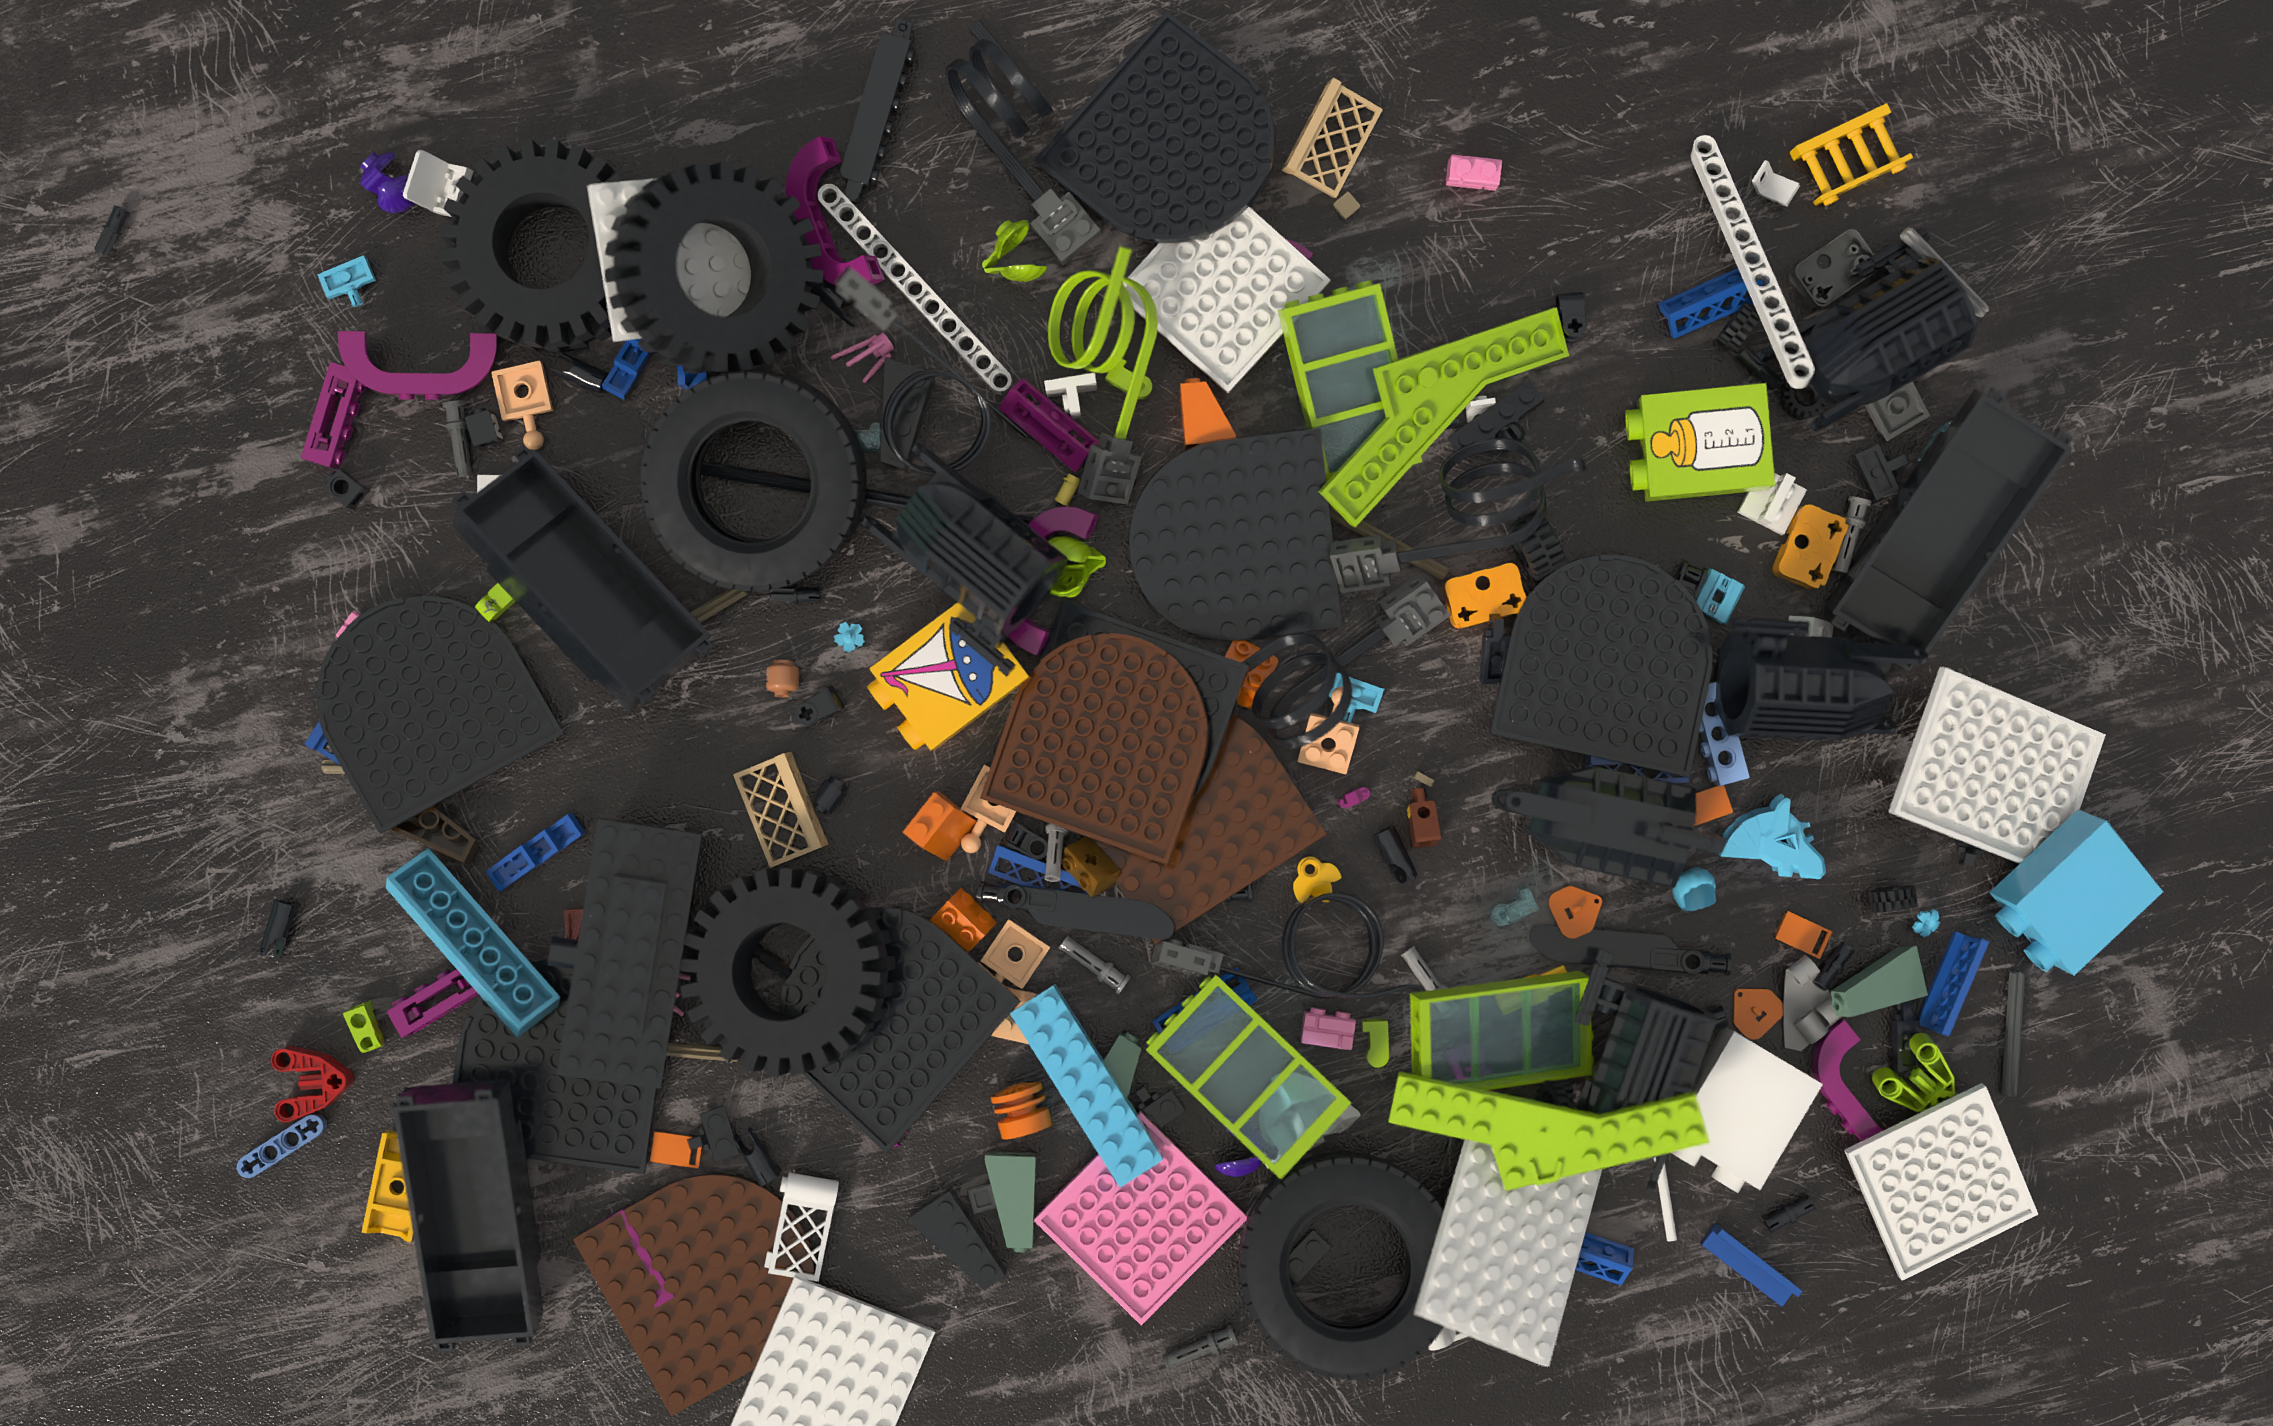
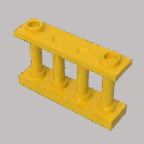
[1790,103,1913,206]

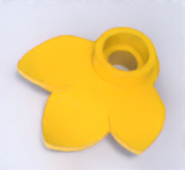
[1293,856,1342,903]

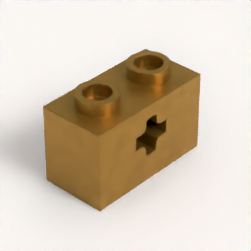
[1061,836,1120,897]

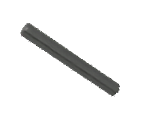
[2001,971,2025,1097]

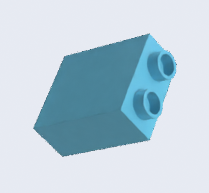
[1989,810,2163,976]

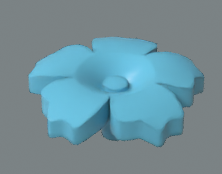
[834,622,865,653]
[1912,909,1940,937]

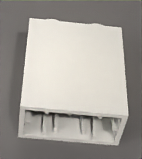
[1671,1028,1823,1193]

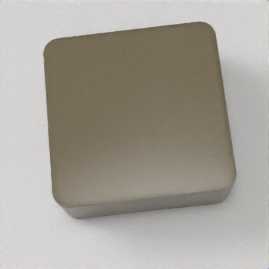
[1333,192,1360,220]
[1412,771,1435,787]

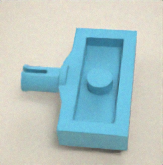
[317,255,376,307]
[1329,673,1384,723]

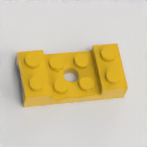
[362,1130,414,1242]

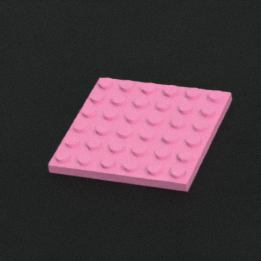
[1034,1111,1248,1325]

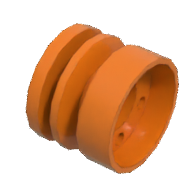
[990,1081,1053,1139]

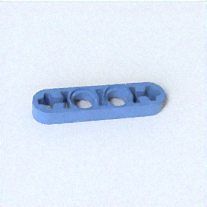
[237,1113,327,1178]

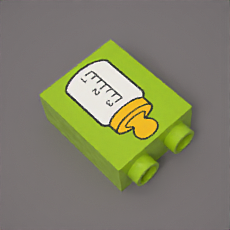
[1625,383,1775,502]

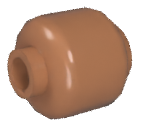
[766,660,799,697]

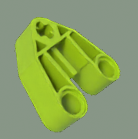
[1872,1033,1955,1112]

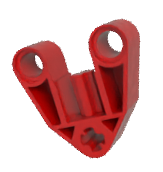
[271,1046,354,1122]

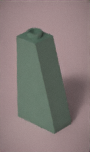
[1831,946,1928,1017]
[1103,1032,1141,1098]
[985,1151,1036,1252]

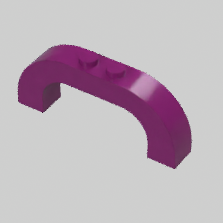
[786,136,885,285]
[338,331,498,400]
[1008,507,1100,655]
[1811,1019,1884,1141]

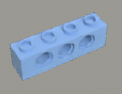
[1699,682,1750,786]

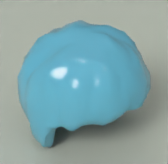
[1672,867,1716,911]

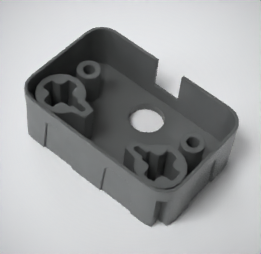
[1789,229,1877,310]

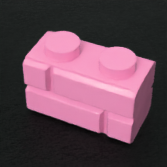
[1446,154,1502,191]
[1300,1007,1356,1050]

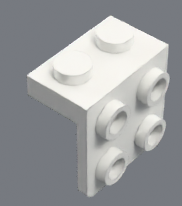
[403,150,473,217]

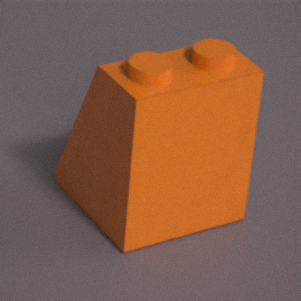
[1180,378,1236,451]
[902,791,977,861]

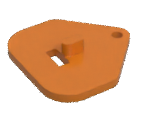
[1548,886,1602,939]
[1733,989,1783,1039]

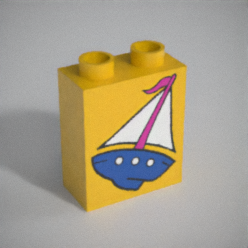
[867,602,1029,751]

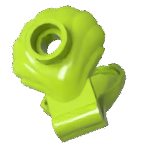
[982,220,1048,282]
[1048,536,1106,598]

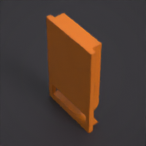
[1694,785,1733,826]
[1774,911,1832,959]
[650,1131,703,1169]

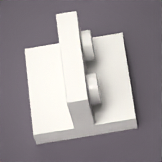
[1044,373,1097,419]
[1737,473,1807,535]

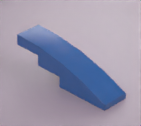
[602,338,652,400]
[485,812,586,892]

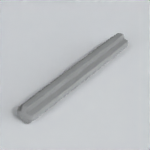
[1900,227,1989,317]

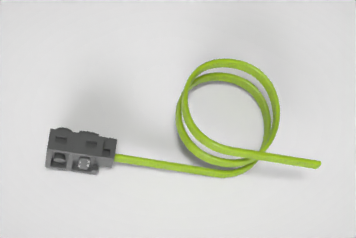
[1048,247,1158,504]

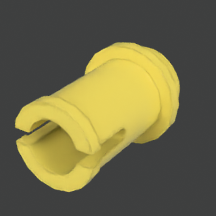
[1054,473,1081,507]

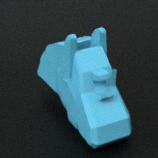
[1714,794,1826,879]

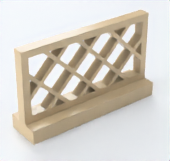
[1282,78,1383,199]
[733,751,829,868]

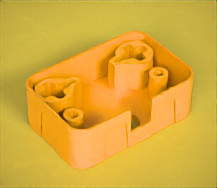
[1772,504,1849,590]
[1442,563,1526,629]

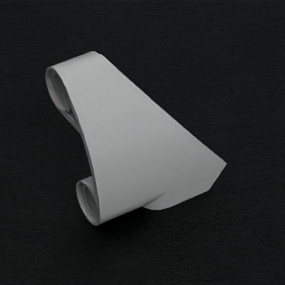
[1783,955,1842,1051]

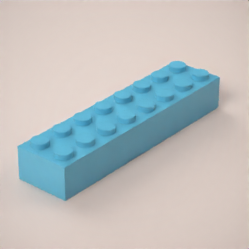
[386,848,560,1038]
[1010,984,1164,1187]

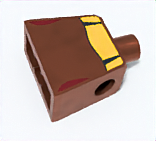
[1407,788,1441,849]

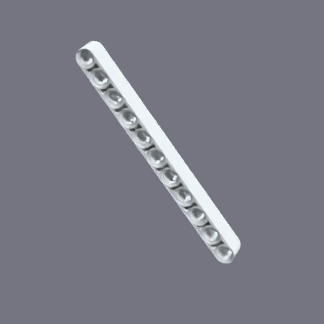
[1691,135,1814,389]
[818,184,1013,395]

